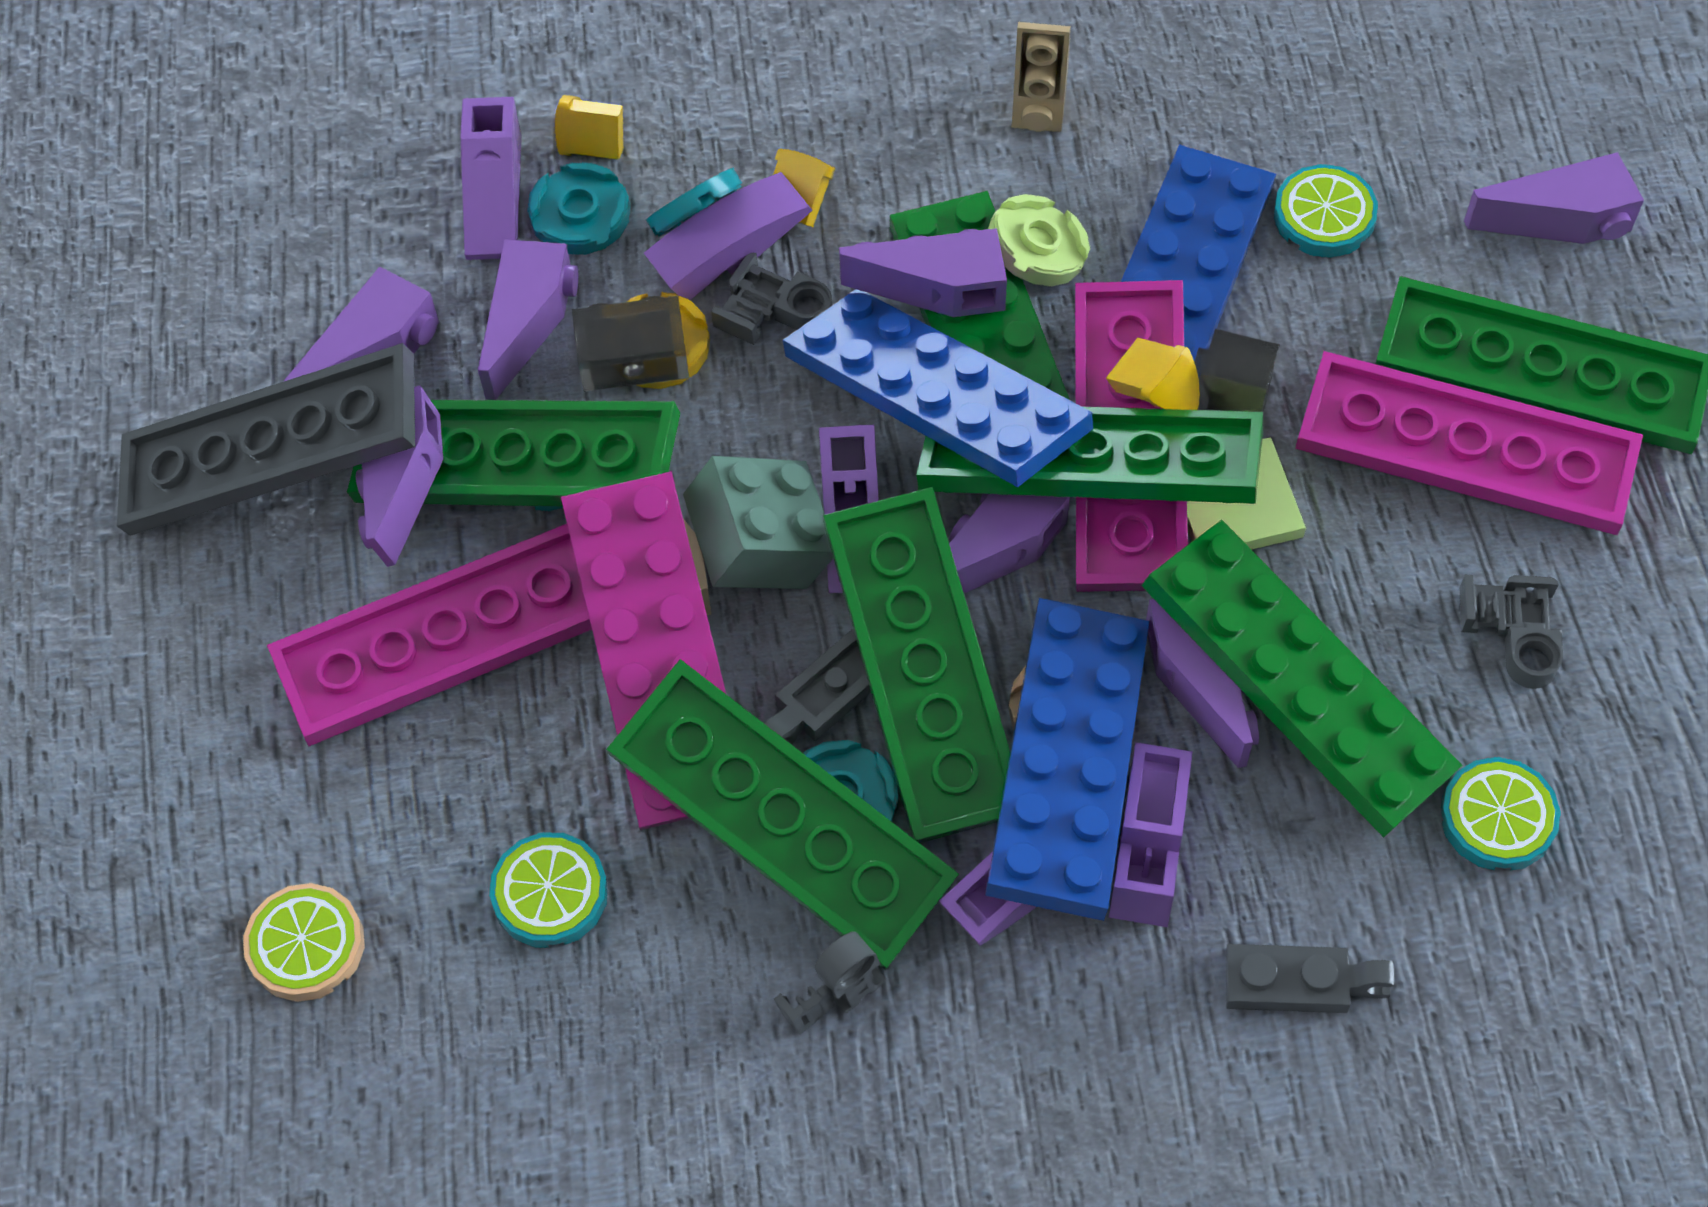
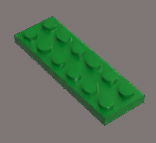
[890,191,1070,400]
[1375,276,1708,455]
[347,400,680,507]
[916,407,1263,504]
[823,487,1010,843]
[1141,519,1463,838]
[606,659,959,970]

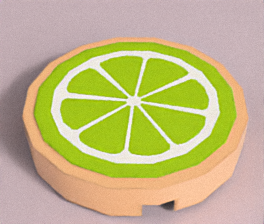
[243,883,365,1002]

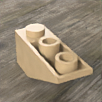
[1012,22,1070,132]

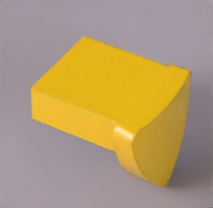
[555,95,623,160]
[773,149,836,228]
[1106,338,1200,410]

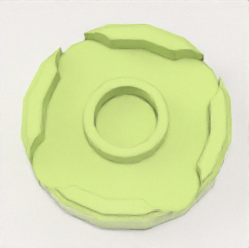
[988,194,1090,286]

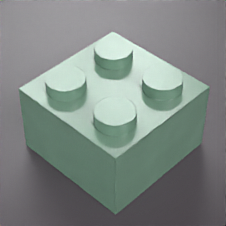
[683,456,833,589]

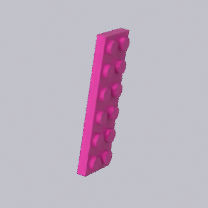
[1075,280,1188,592]
[1295,351,1643,536]
[561,471,726,830]
[267,524,592,747]

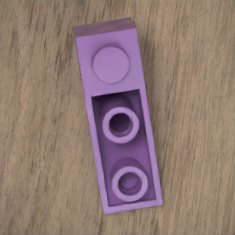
[461,97,522,260]
[839,228,1007,317]
[356,385,443,567]
[949,494,1070,593]
[1146,599,1259,768]

